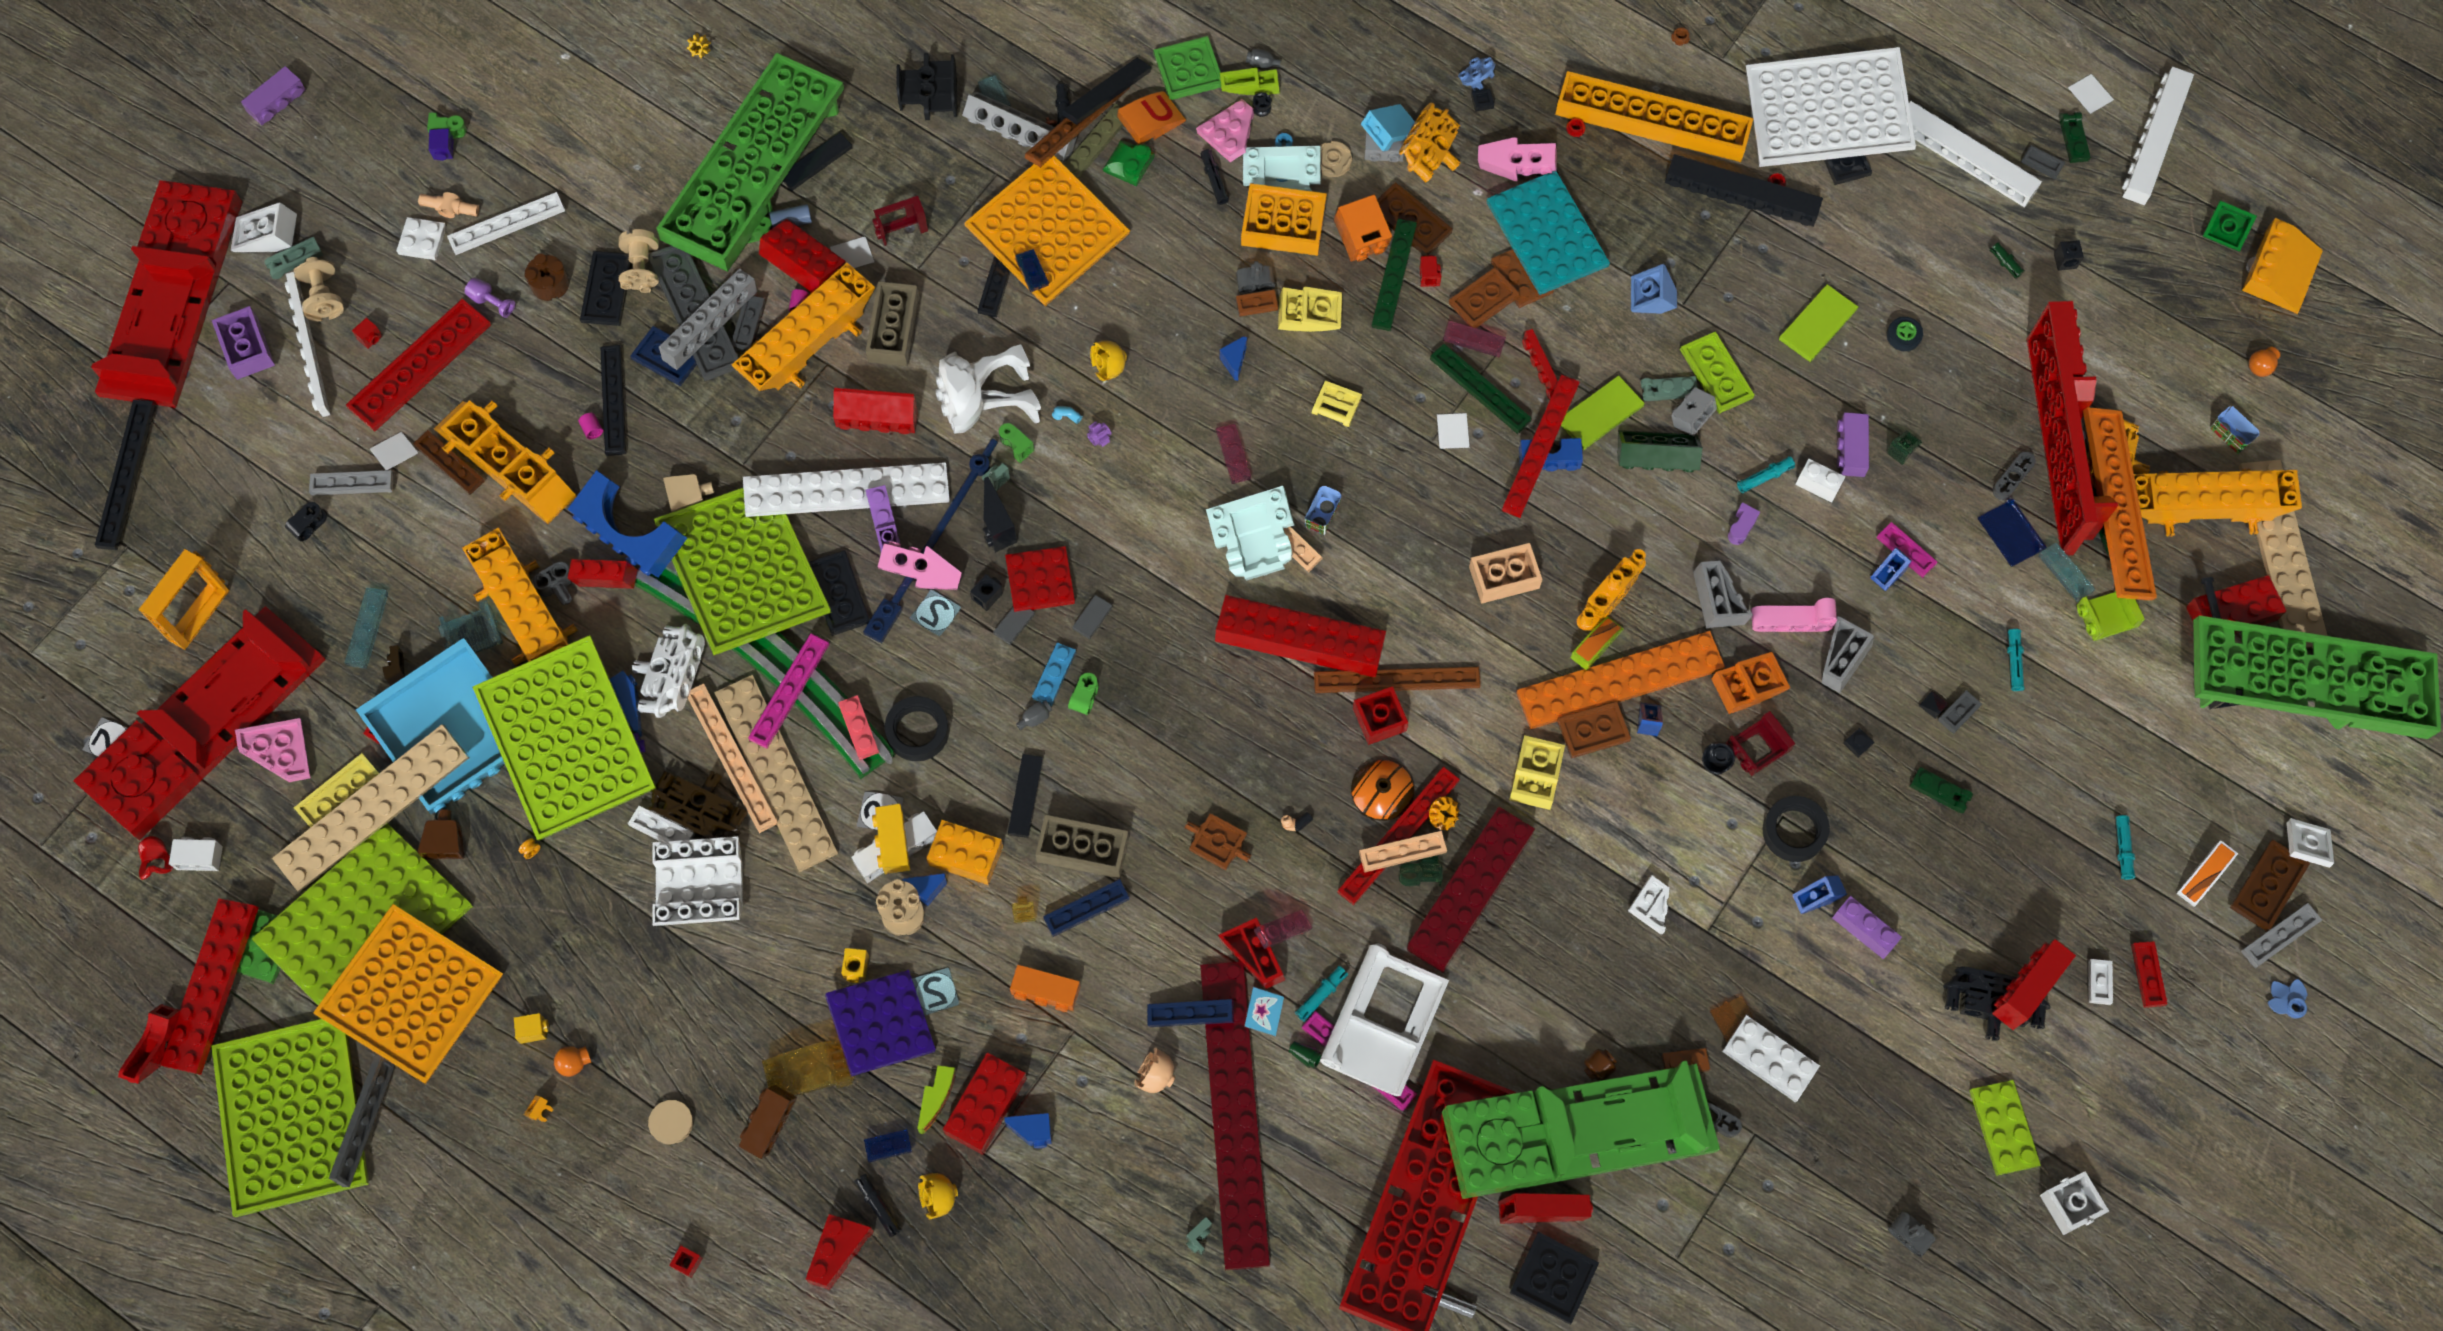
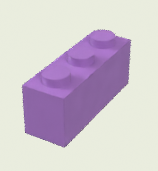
[241,66,306,126]
[1837,413,1869,477]
[1832,896,1902,959]

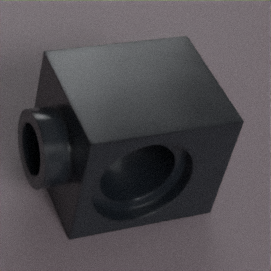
[2054,240,2084,271]
[970,574,1003,611]

